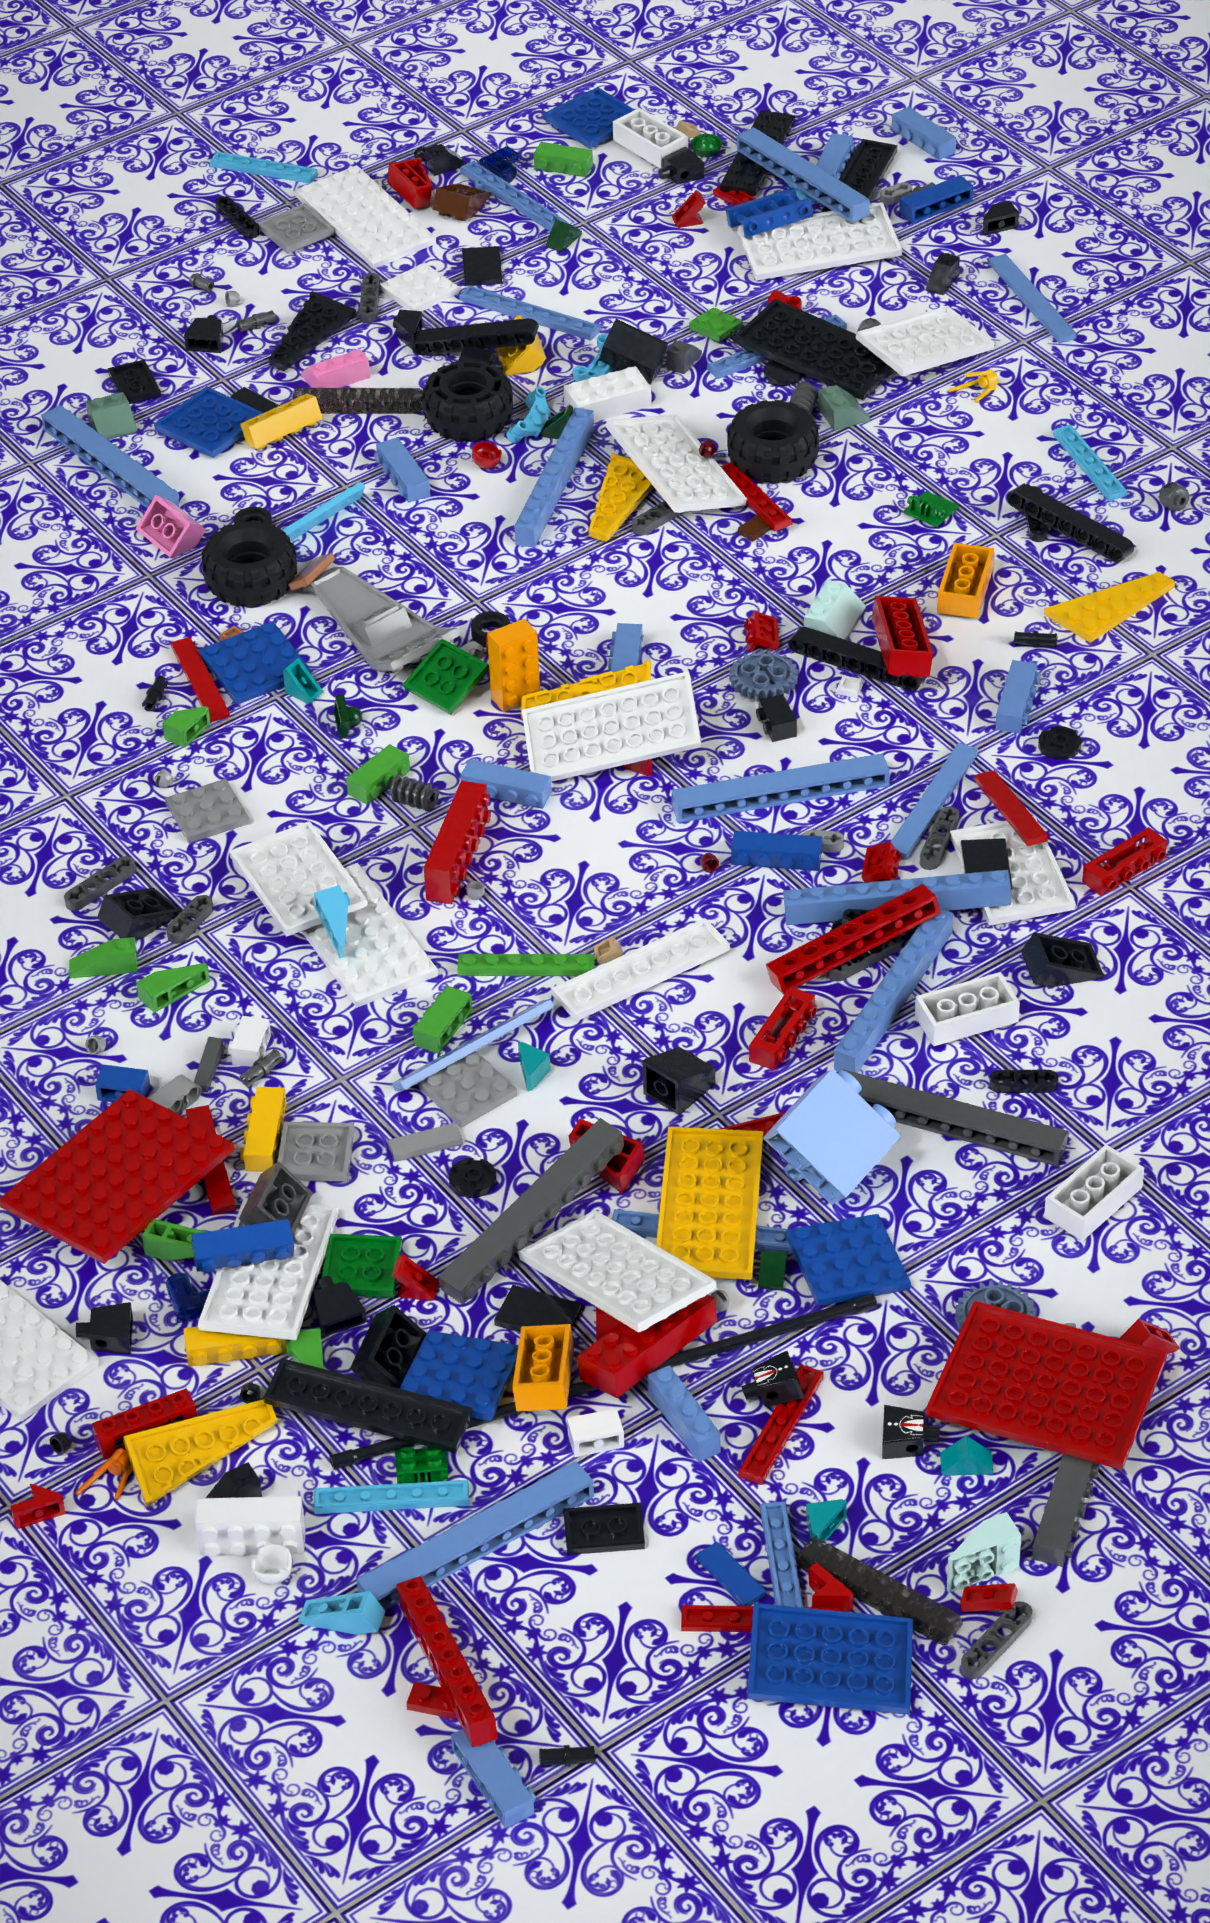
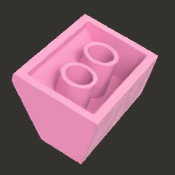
[301,349,370,395]
[136,495,206,559]

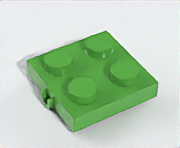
[689,308,743,342]

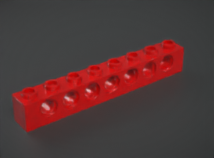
[766,884,941,994]
[396,1576,498,1748]

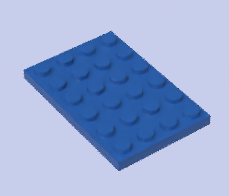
[747,1603,913,1715]

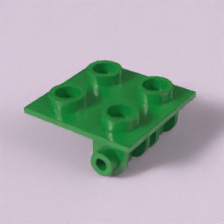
[903,491,960,527]
[395,1446,449,1484]

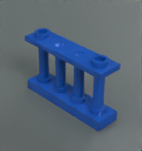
[725,188,813,238]

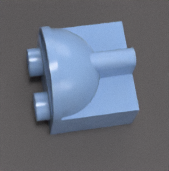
[763,1069,901,1205]

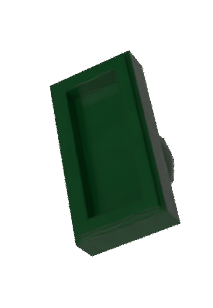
[333,695,362,738]

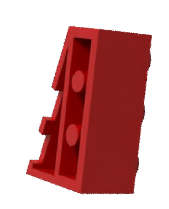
[387,157,432,209]
[569,1119,645,1195]

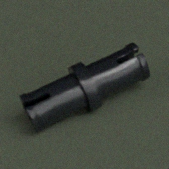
[1014,631,1058,648]
[142,676,168,712]
[539,1745,595,1767]

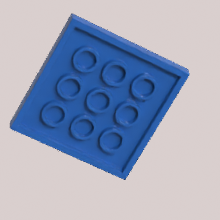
[543,87,635,148]
[154,386,263,458]
[199,621,311,705]
[786,1214,911,1306]
[400,1330,518,1421]

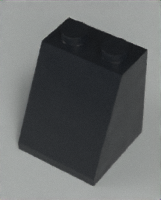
[642,1047,716,1115]

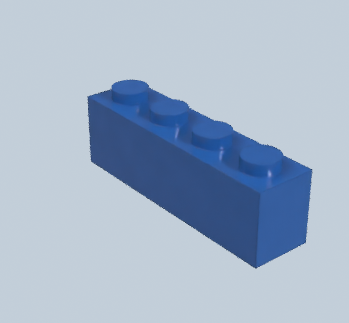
[899,175,973,224]
[731,831,822,871]
[192,1219,294,1272]

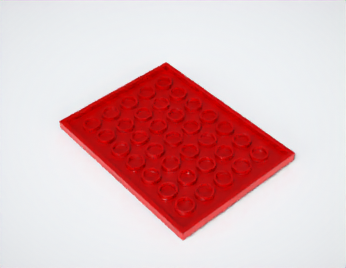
[0,1089,235,1264]
[925,1301,1167,1470]

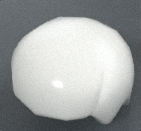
[252,1544,292,1584]

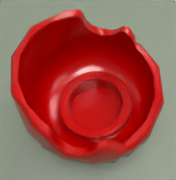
[472,441,502,469]

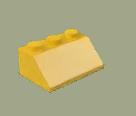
[495,315,546,376]

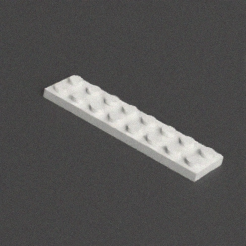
[551,918,730,1021]

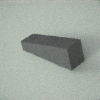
[194,1037,224,1092]

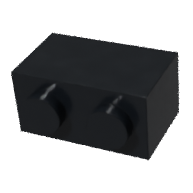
[756,694,797,742]

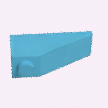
[314,885,350,959]
[298,1591,386,1635]

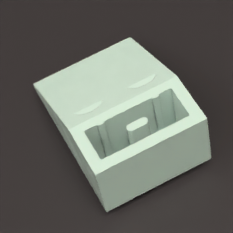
[947,1512,1021,1593]

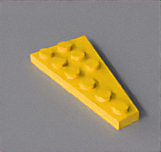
[589,453,654,542]
[1044,572,1175,643]
[521,660,651,719]
[123,1399,277,1507]

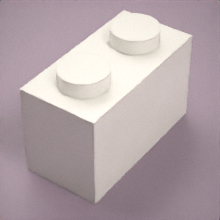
[228,1016,271,1067]
[567,1408,624,1457]

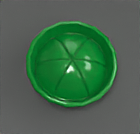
[691,134,722,157]

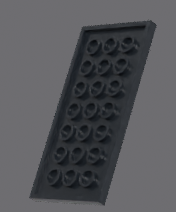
[733,299,895,401]

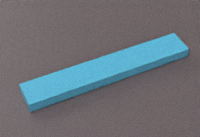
[210,151,318,184]
[1053,425,1127,501]
[282,482,365,542]
[314,1480,469,1514]

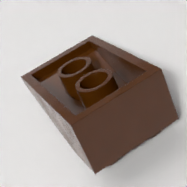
[432,183,491,221]

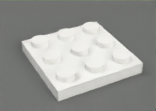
[380,263,459,311]

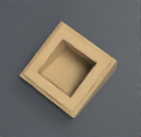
[675,121,701,139]
[594,936,623,964]

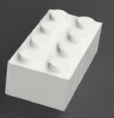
[613,108,688,169]
[564,366,651,422]
[915,972,1020,1046]
[1044,1145,1144,1241]
[195,1496,306,1556]

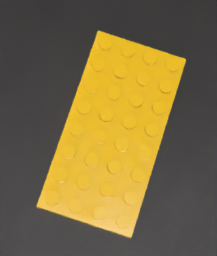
[656,1126,763,1280]

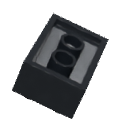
[97,887,182,940]
[1021,932,1104,987]

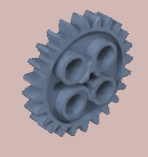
[729,650,798,702]
[955,1280,1036,1330]

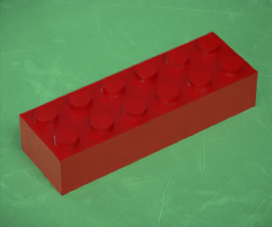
[872,596,933,678]
[424,780,491,905]
[577,1294,717,1398]

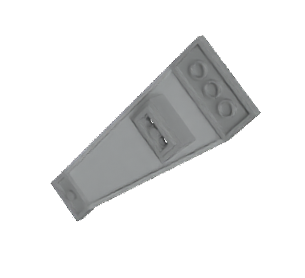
[303,567,460,673]

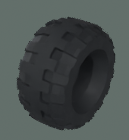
[422,360,513,442]
[727,400,819,484]
[202,520,297,607]

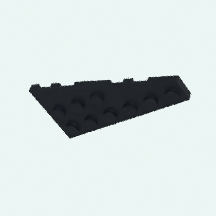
[269,291,357,371]

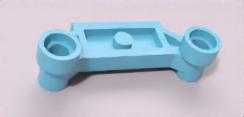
[573,334,614,382]
[506,386,552,443]

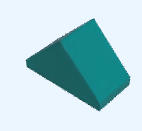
[283,658,324,704]
[518,1042,550,1091]
[940,1436,993,1476]
[806,1499,847,1551]

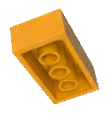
[937,543,995,619]
[487,619,540,712]
[512,1324,574,1412]

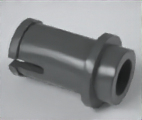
[189,273,214,292]

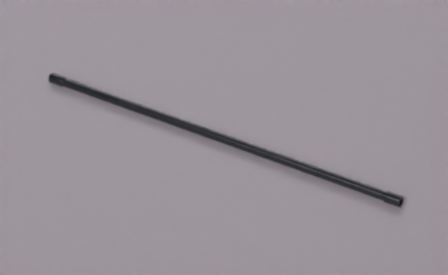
[329,1293,877,1470]

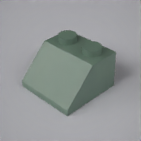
[818,385,870,431]
[86,392,137,440]

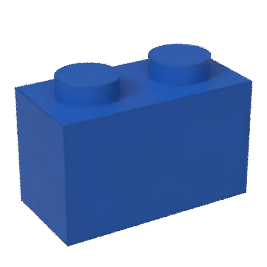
[95,1064,150,1103]

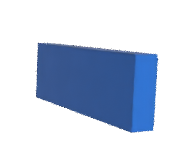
[696,1542,766,1606]

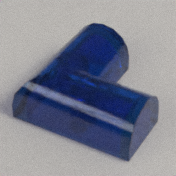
[479,146,519,183]
[166,1273,210,1323]

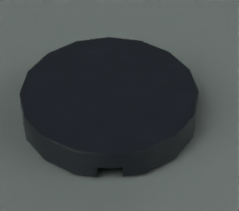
[764,360,802,387]
[1038,726,1081,760]
[449,1158,496,1198]

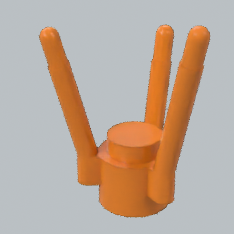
[75,1448,133,1500]

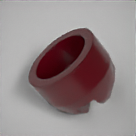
[699,440,716,458]
[700,853,719,873]

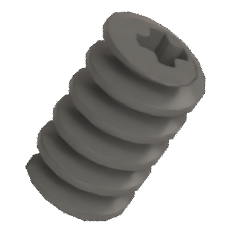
[789,381,818,415]
[390,774,439,811]

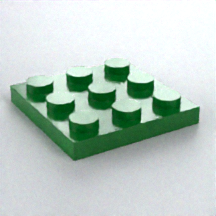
[402,639,489,715]
[322,1234,402,1298]

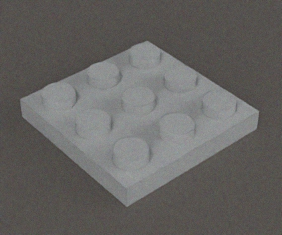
[258,203,335,254]
[165,779,250,843]
[419,1051,517,1128]
[278,1122,355,1182]

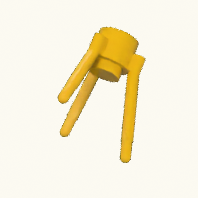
[948,369,999,403]

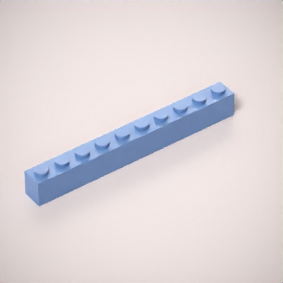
[737,127,870,223]
[42,405,179,509]
[514,408,594,548]
[671,753,890,823]
[783,870,1011,926]
[834,908,953,1073]
[356,1461,594,1610]

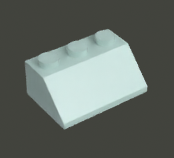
[804,580,866,640]

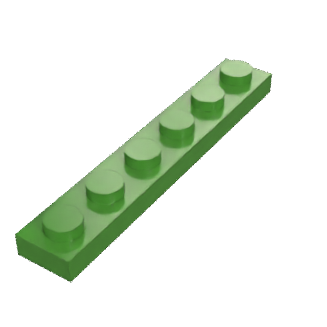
[457,954,595,976]

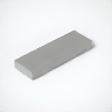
[388,1123,463,1162]

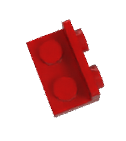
[744,611,779,652]
[861,841,901,883]

